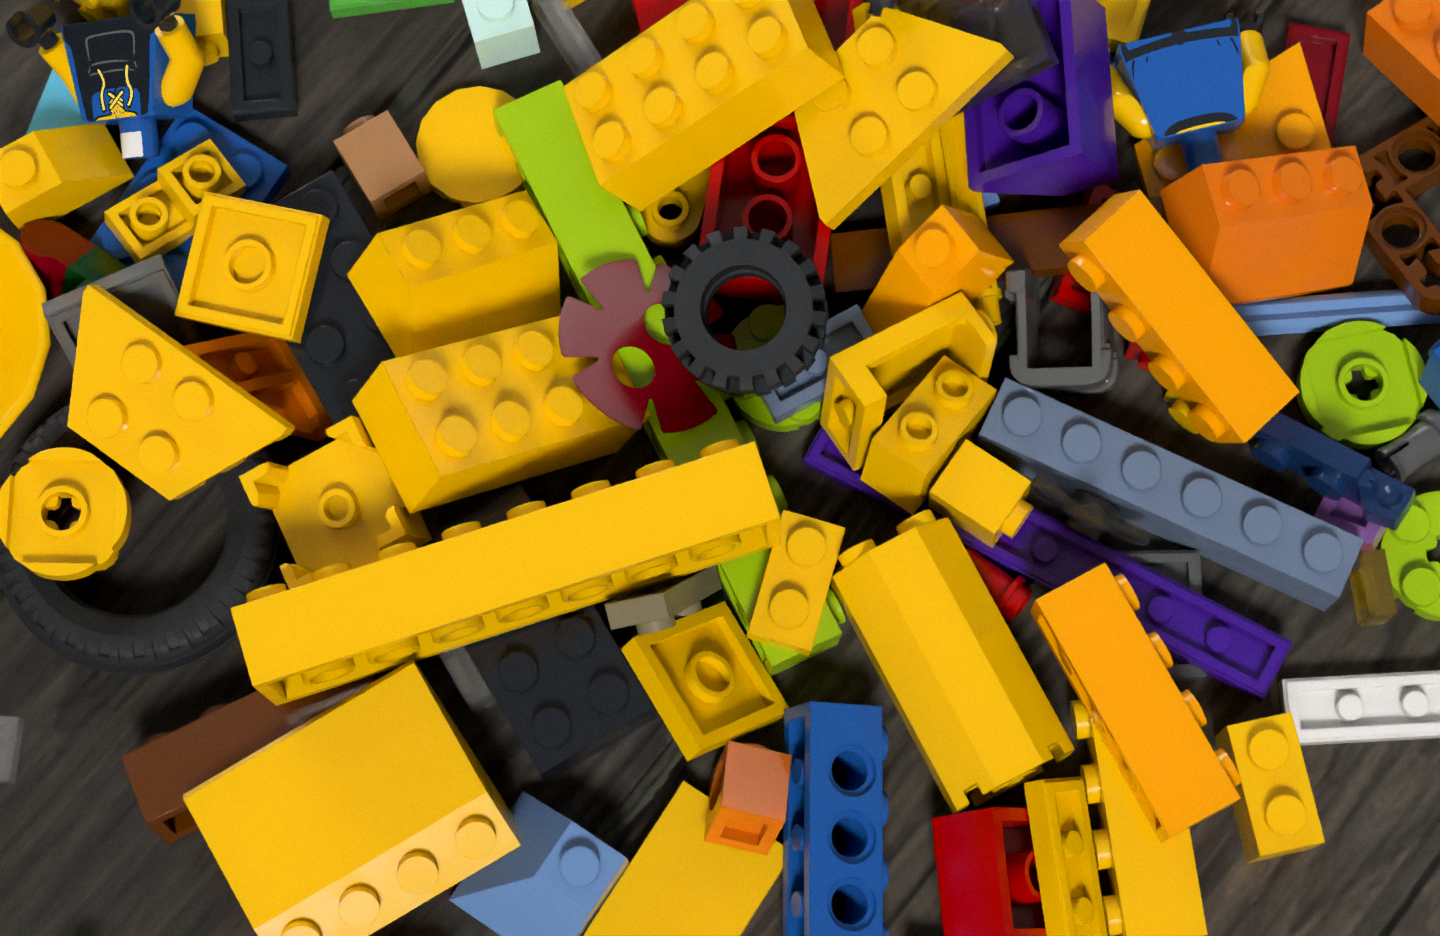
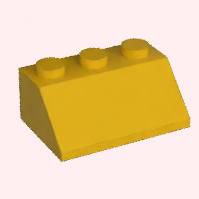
[347,190,561,358]

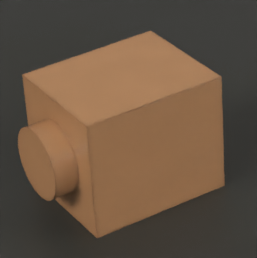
[333,110,432,221]

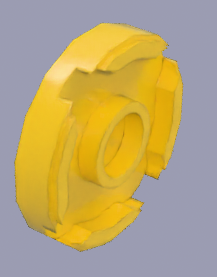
[416,86,524,207]

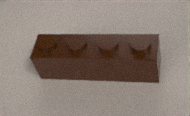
[121,673,382,844]

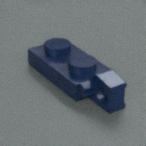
[1248,412,1416,531]

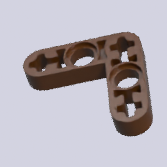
[1359,116,1440,315]

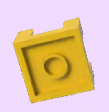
[239,415,432,589]

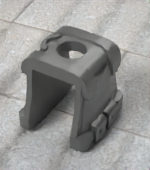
[1005,269,1120,396]

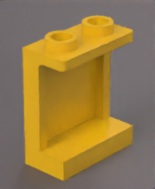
[820,291,997,471]

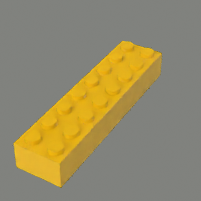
[230,439,780,706]

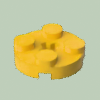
[0,447,132,581]

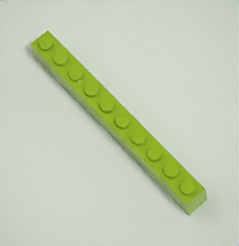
[493,80,846,677]

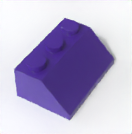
[958,0,1119,196]

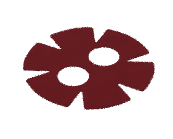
[558,259,737,434]

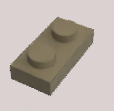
[604,565,722,635]

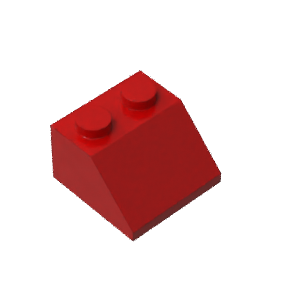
[931,807,1047,936]

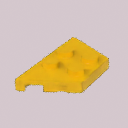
[794,8,1015,230]
[67,285,295,501]

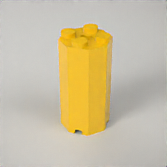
[831,509,1075,814]

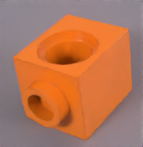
[704,740,792,855]

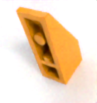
[862,204,1014,334]

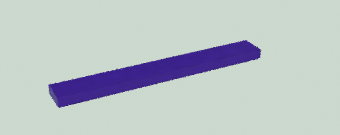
[803,426,1293,702]

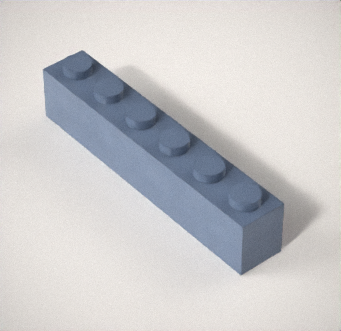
[976,377,1364,612]

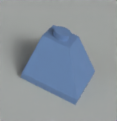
[449,791,630,936]

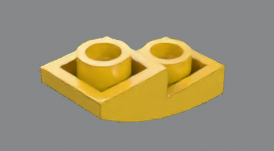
[104,139,246,264]

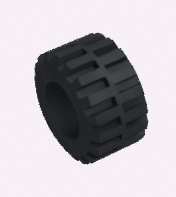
[661,226,829,397]

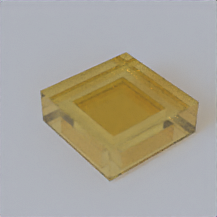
[1349,549,1397,627]

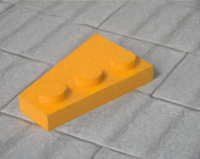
[1133,42,1331,198]

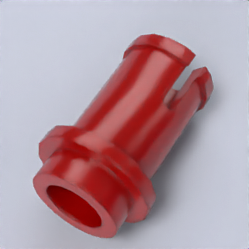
[966,547,1034,623]

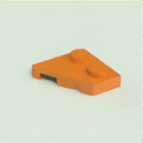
[184,333,334,441]

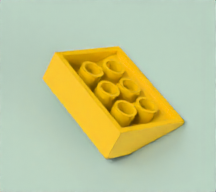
[183,659,521,936]

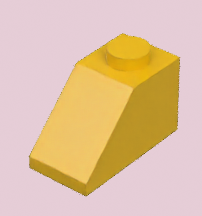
[0,124,134,232]

